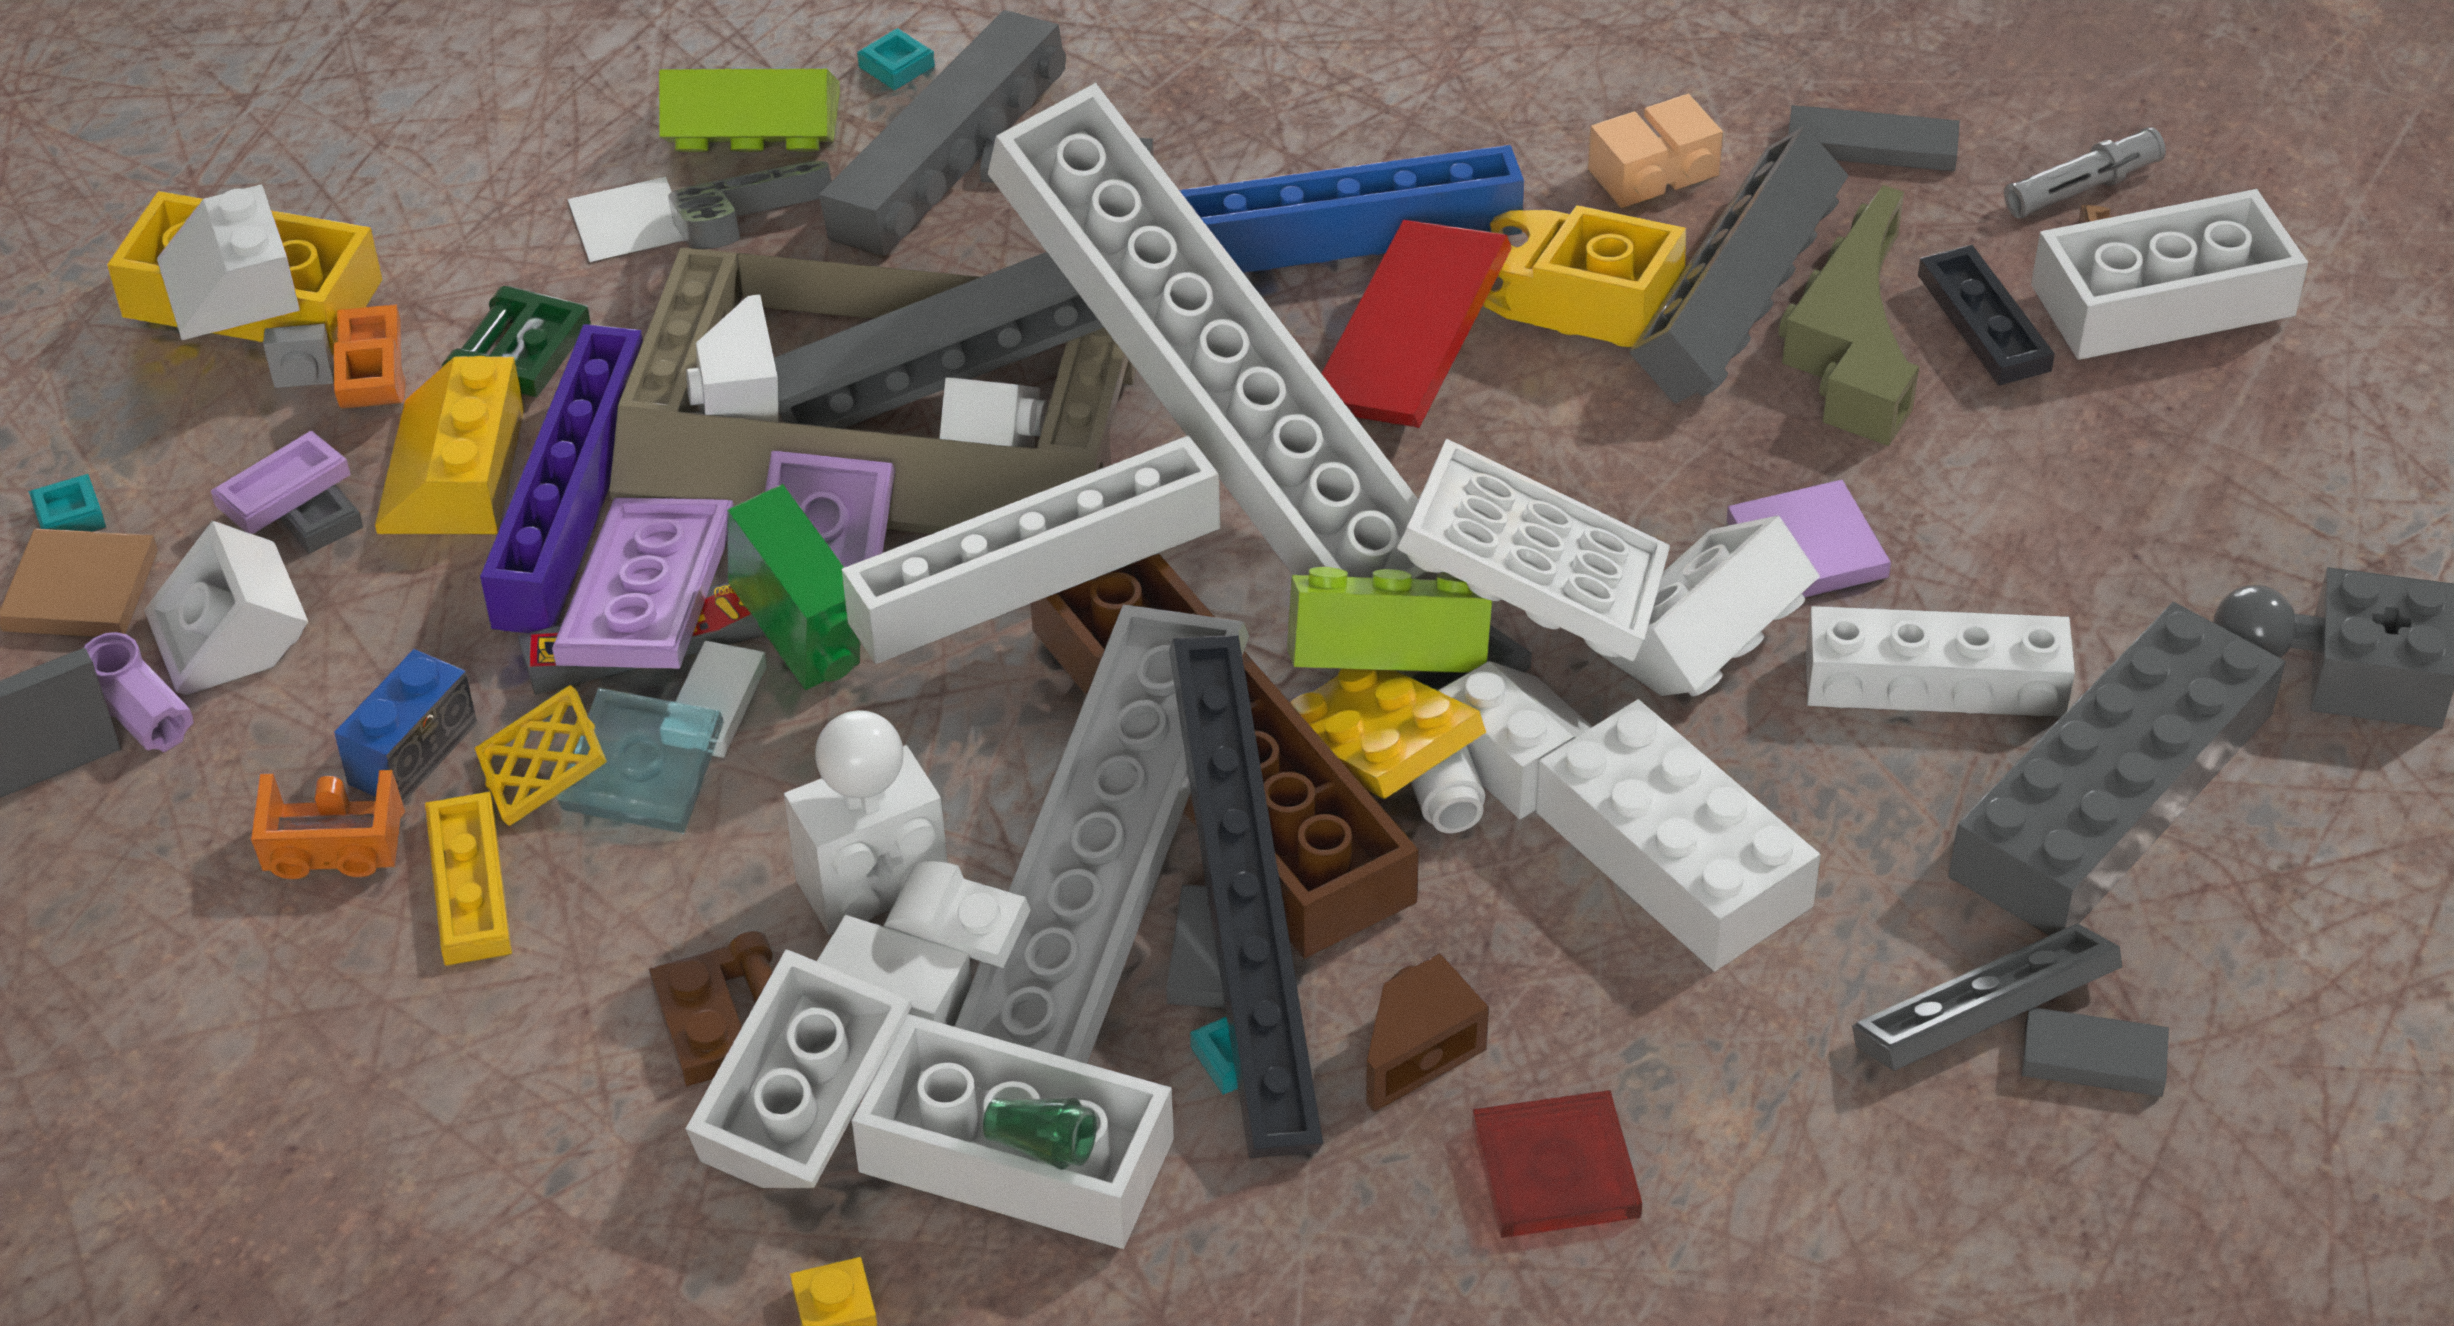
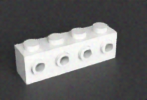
[1805,606,2075,717]

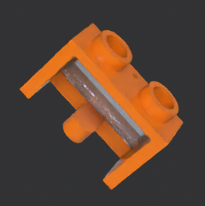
[251,770,405,879]

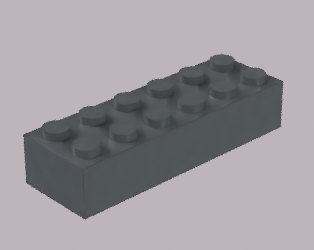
[1948,601,2286,936]

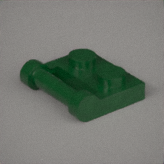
[442,286,591,398]

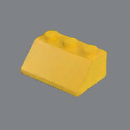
[375,356,524,535]

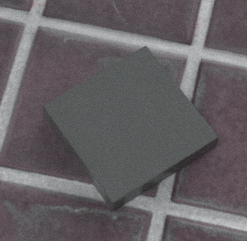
[0,648,121,798]

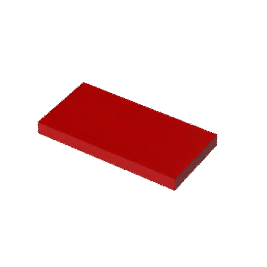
[1321,220,1512,428]

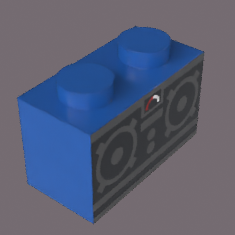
[334,649,477,803]

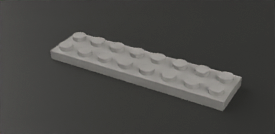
[954,605,1250,1064]

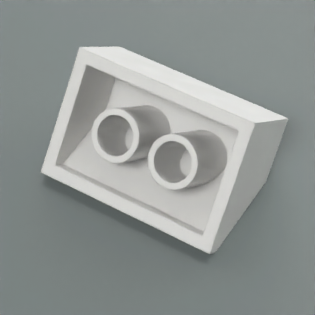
[1595,515,1820,696]
[686,949,912,1188]

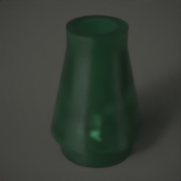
[983,1097,1097,1170]

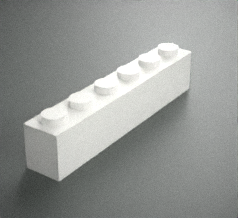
[842,435,1220,664]

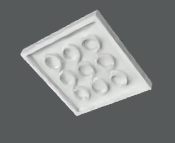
[1397,439,1670,662]

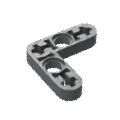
[668,161,832,250]

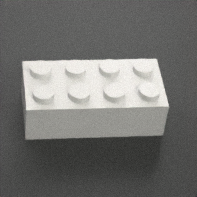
[2031,189,2308,360]
[1536,699,1821,972]
[852,1014,1174,1249]

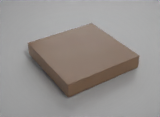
[0,529,158,637]

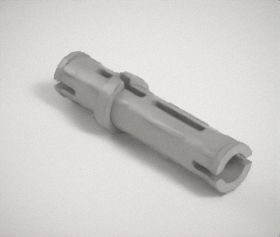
[2004,127,2166,218]

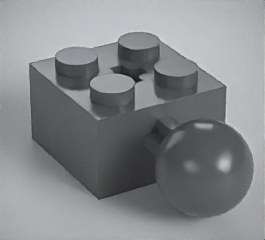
[2213,567,2454,729]

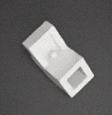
[883,861,1031,968]

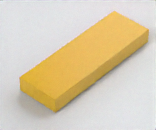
[425,791,512,966]

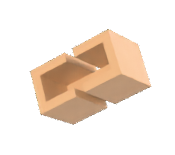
[1588,93,1723,208]

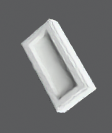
[661,641,767,758]

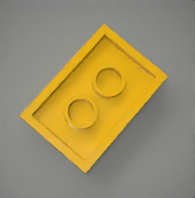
[1290,669,1486,799]

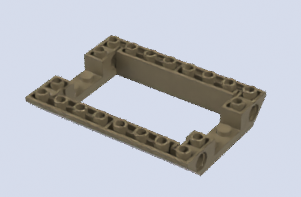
[610,247,1137,534]

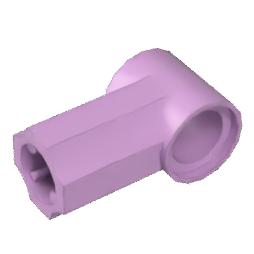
[84,632,194,752]

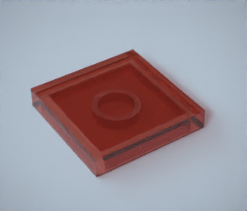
[1472,1090,1643,1238]

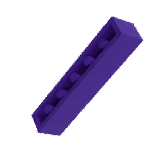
[480,324,643,633]

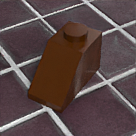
[1366,953,1489,1112]

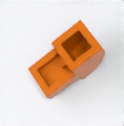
[334,304,405,409]

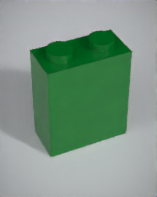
[727,484,861,691]

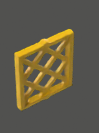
[474,685,607,826]

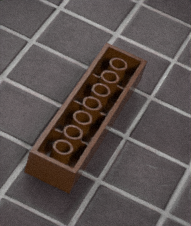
[1030,553,1419,959]

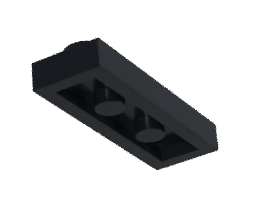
[1918,245,2055,386]

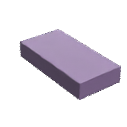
[211,431,351,534]

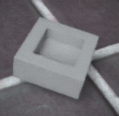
[263,324,334,388]

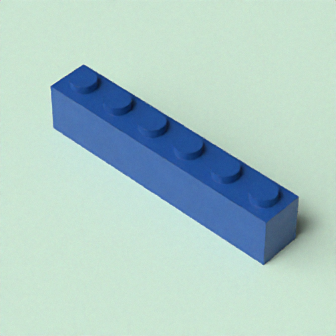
[1179,145,1524,273]

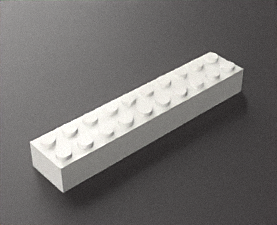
[988,83,1444,580]

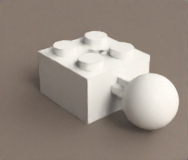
[784,710,948,935]

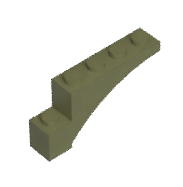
[1778,185,1919,446]

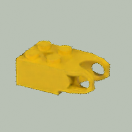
[1483,205,1686,347]

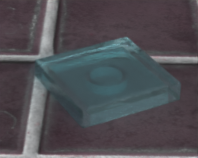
[557,688,724,834]

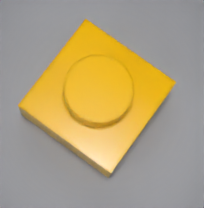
[790,1257,878,1326]

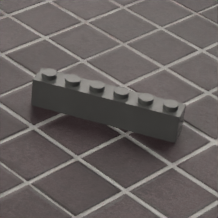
[819,10,1066,256]
[1629,126,1849,404]
[774,252,1104,429]

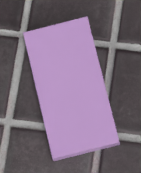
[552,498,734,669]

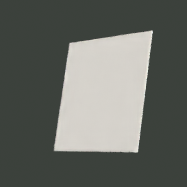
[567,177,684,262]

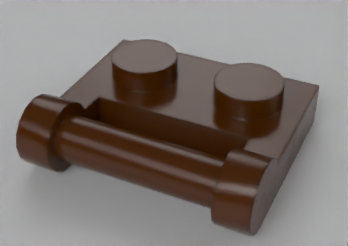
[649,931,773,1087]

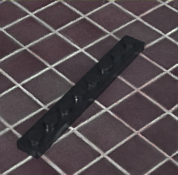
[1169,635,1323,1159]

